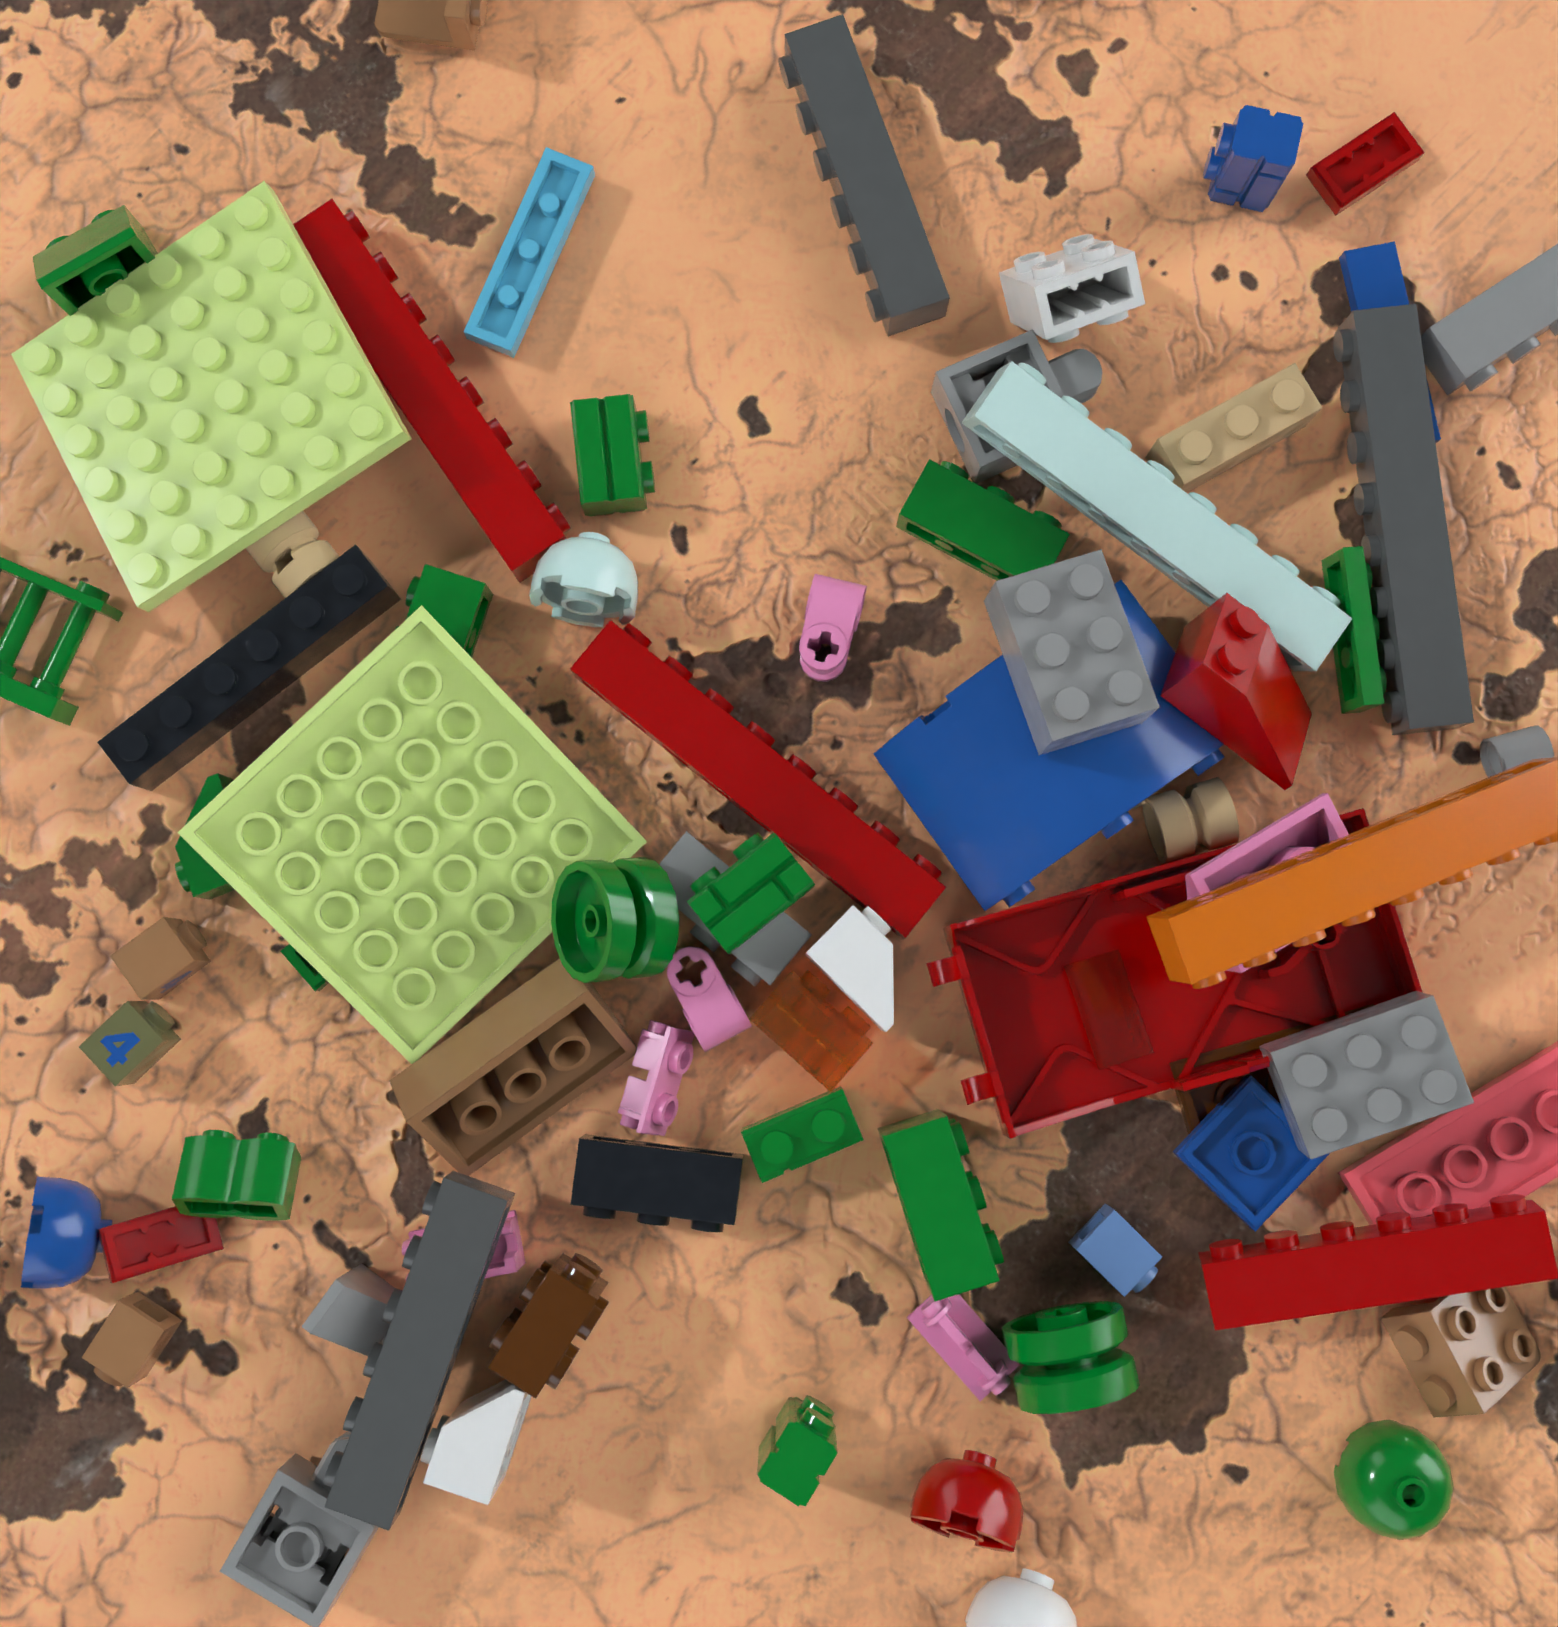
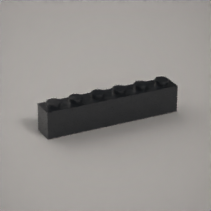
[97,545,401,791]

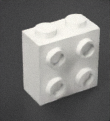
[999,234,1145,343]

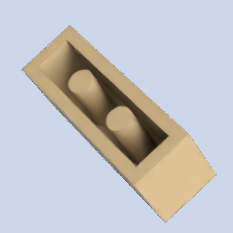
[1145,363,1322,493]

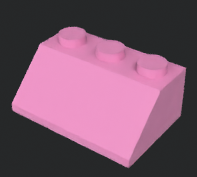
[1185,793,1349,973]

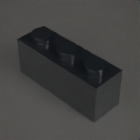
[570,1134,744,1232]

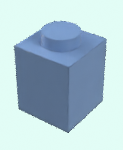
[1068,1204,1162,1297]

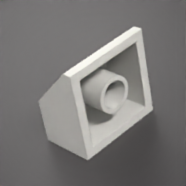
[805,905,894,1032]
[420,1379,532,1505]

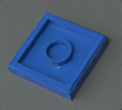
[1172,1074,1330,1232]

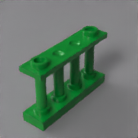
[0,557,123,726]

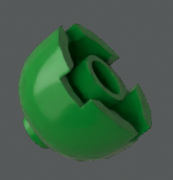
[1334,1420,1454,1540]

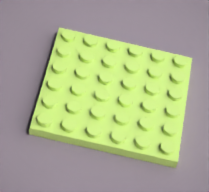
[11,181,412,612]
[177,605,647,1064]

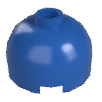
[21,1176,112,1289]

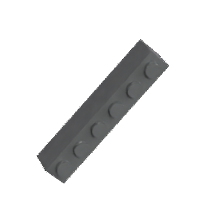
[778,14,950,336]
[323,1171,515,1531]

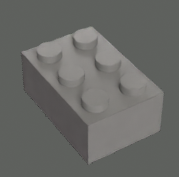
[984,549,1160,755]
[1259,991,1474,1159]

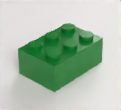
[877,1109,1004,1302]

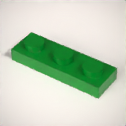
[1321,546,1387,714]

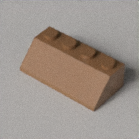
[390,958,637,1176]

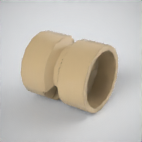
[246,511,340,598]
[1142,777,1239,864]

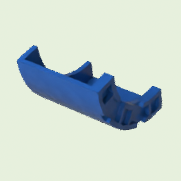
[874,580,1225,911]

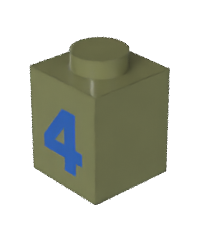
[79,1001,181,1086]

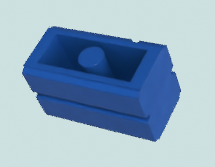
[1203,105,1304,212]

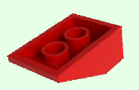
[1160,593,1312,790]

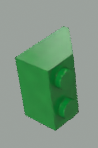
[33,205,158,316]

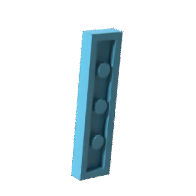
[463,147,595,358]

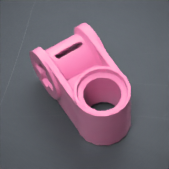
[799,574,867,682]
[667,946,752,1052]

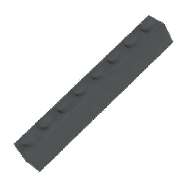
[1333,304,1474,736]

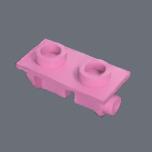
[618,1020,694,1136]
[907,1294,1020,1401]

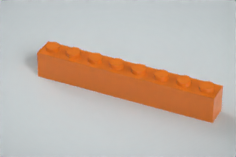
[1147,757,1558,989]

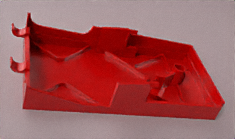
[926,808,1422,1139]

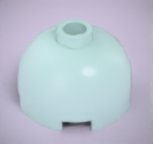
[529,532,638,627]

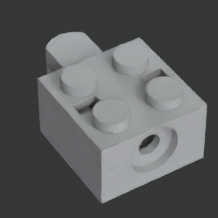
[931,329,1102,484]
[220,1432,379,1627]

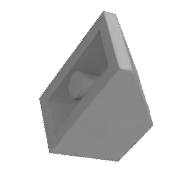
[302,1263,395,1356]

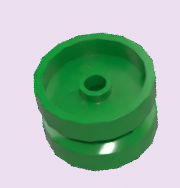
[551,857,679,983]
[1002,1301,1140,1414]

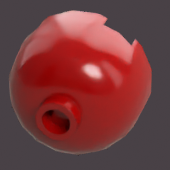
[910,1450,1024,1552]

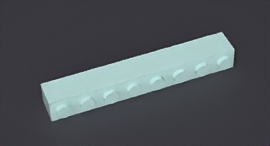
[962,361,1352,671]

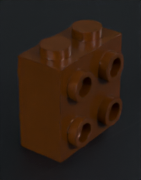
[488,1253,609,1399]

